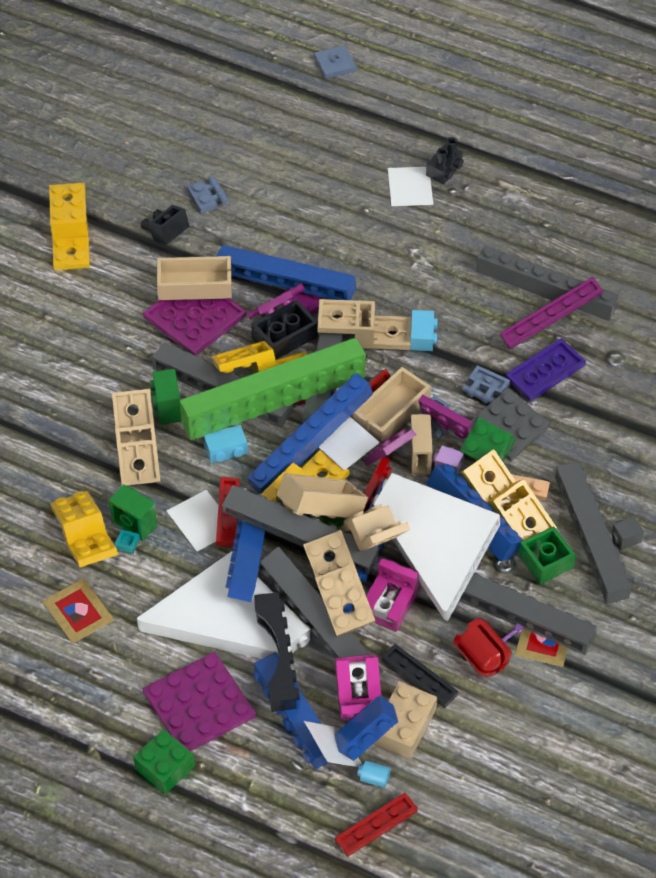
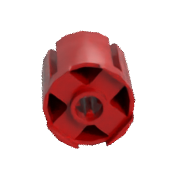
[453,618,512,678]

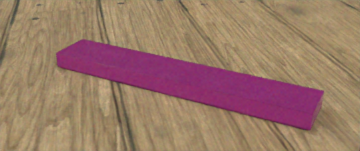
[500,277,603,350]

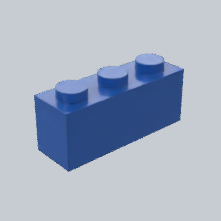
[335,696,398,761]

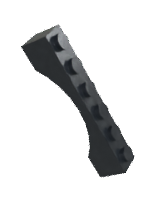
[254,592,300,712]

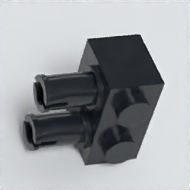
[426,137,464,184]
[141,204,190,245]

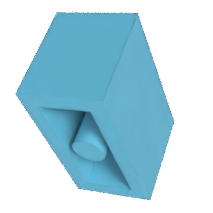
[410,310,438,351]
[204,425,248,463]

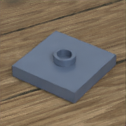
[314,45,357,79]

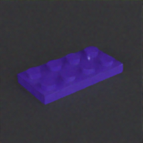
[505,338,586,402]

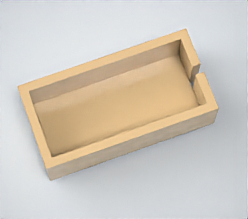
[157,256,232,300]
[353,367,431,445]
[277,474,368,519]

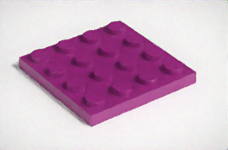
[143,298,247,356]
[142,651,256,752]

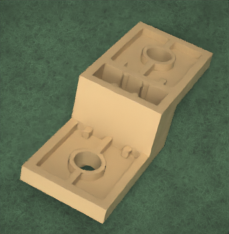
[318,299,411,350]
[112,389,161,486]
[339,504,410,552]
[303,530,376,637]

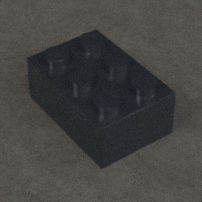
[251,300,318,360]

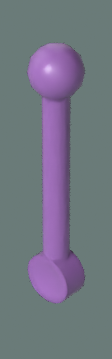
[502,624,523,642]

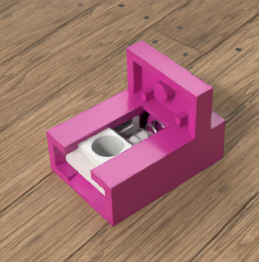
[366,558,421,632]
[335,654,381,722]

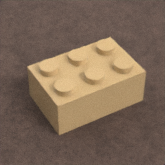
[374,681,437,760]

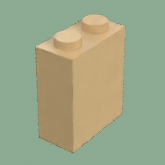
[410,414,432,475]

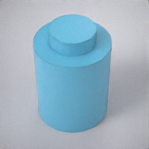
[357,761,391,788]

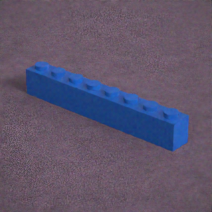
[215,245,357,300]
[247,373,373,494]

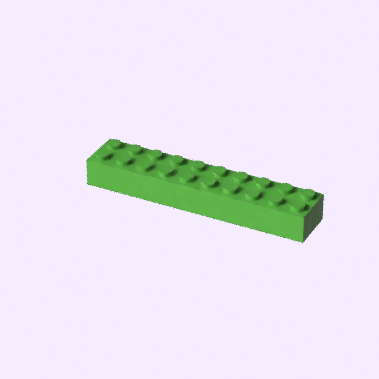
[180,338,366,440]

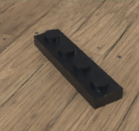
[381,644,458,709]

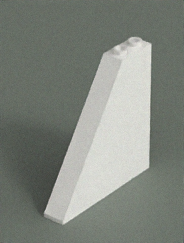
[373,473,500,621]
[137,551,310,659]

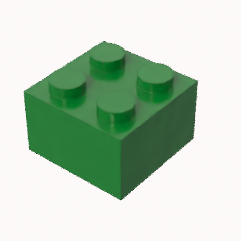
[150,369,182,425]
[460,417,516,462]
[109,484,157,541]
[519,526,576,585]
[133,729,195,795]

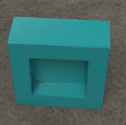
[114,529,140,554]

